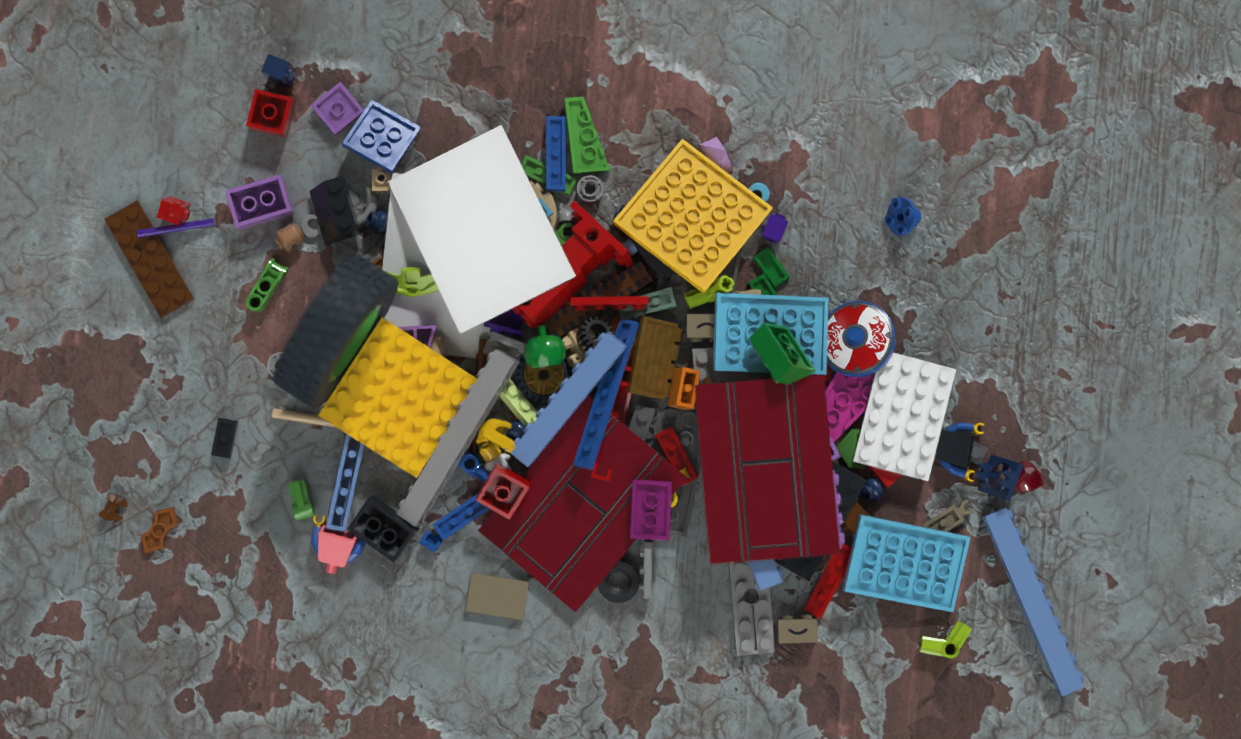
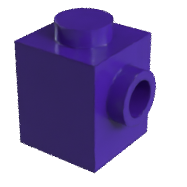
[761,213,789,245]

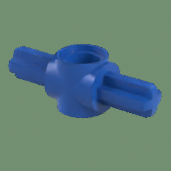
[458,452,489,483]

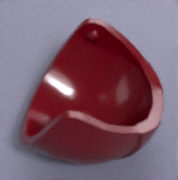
[1014,460,1044,493]

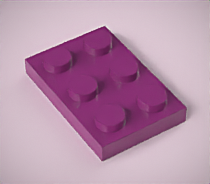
[630,479,672,541]

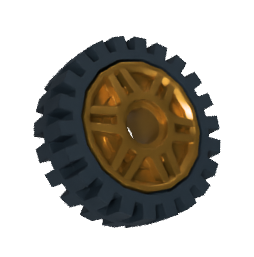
[516,355,573,404]

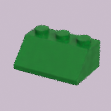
[749,323,816,384]

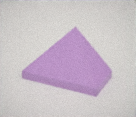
[699,137,733,173]

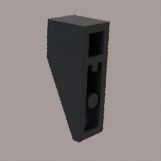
[627,235,674,281]

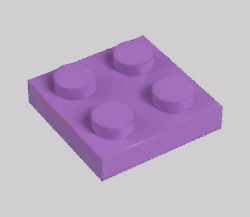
[311,82,364,136]

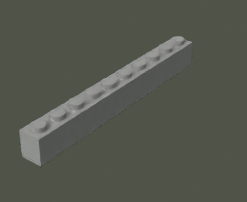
[397,349,520,527]

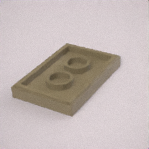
[466,573,529,620]

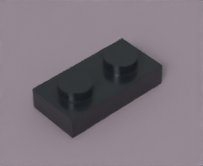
[211,417,239,459]

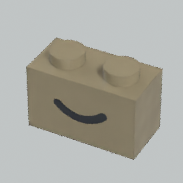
[686,314,715,342]
[777,615,818,643]

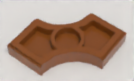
[140,507,179,554]

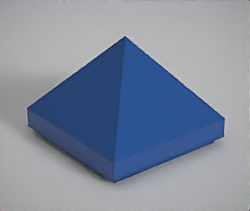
[419,530,443,552]

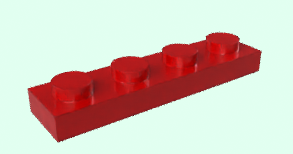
[570,296,649,311]
[803,544,852,619]

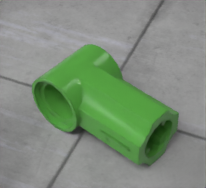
[288,480,315,520]

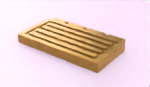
[627,316,683,400]

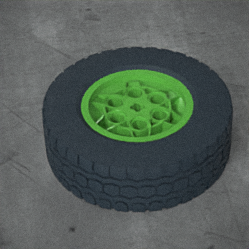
[273,255,398,409]

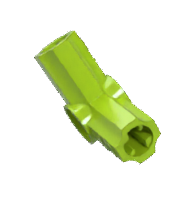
[684,275,734,309]
[919,620,972,658]

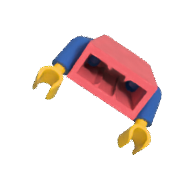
[311,515,366,574]

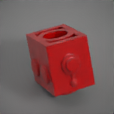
[156,196,191,225]

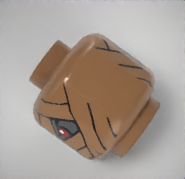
[275,224,305,252]

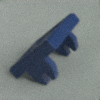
[974,454,1024,501]

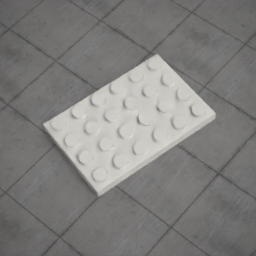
[852,353,956,481]

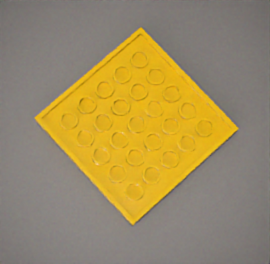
[612,139,773,294]
[318,317,477,478]

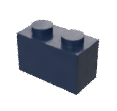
[261,54,297,87]

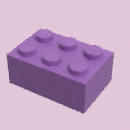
[225,174,295,230]

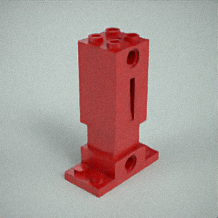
[511,201,633,330]

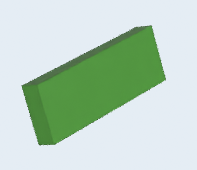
[521,155,578,197]

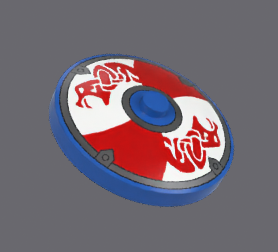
[827,301,896,377]

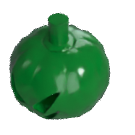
[524,325,567,368]

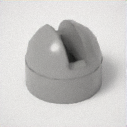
[559,210,574,224]

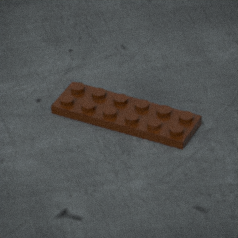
[104,200,195,318]

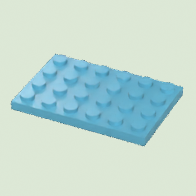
[713,293,828,375]
[842,514,971,612]

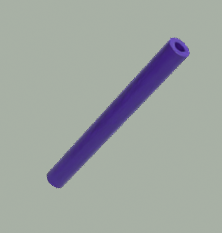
[137,218,215,238]

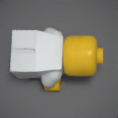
[479,441,513,472]

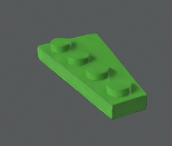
[564,97,611,175]

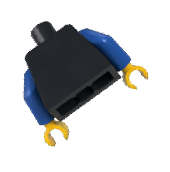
[936,423,984,482]

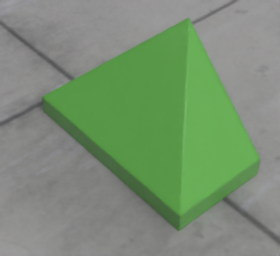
[836,429,865,469]

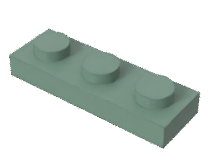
[619,287,678,320]

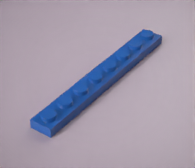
[573,319,639,470]

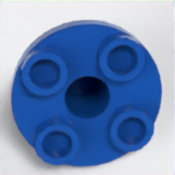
[884,197,921,236]

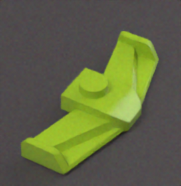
[387,267,439,297]

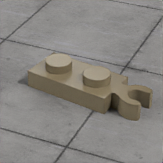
[921,500,974,532]

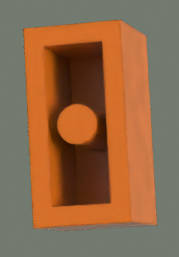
[667,367,700,410]

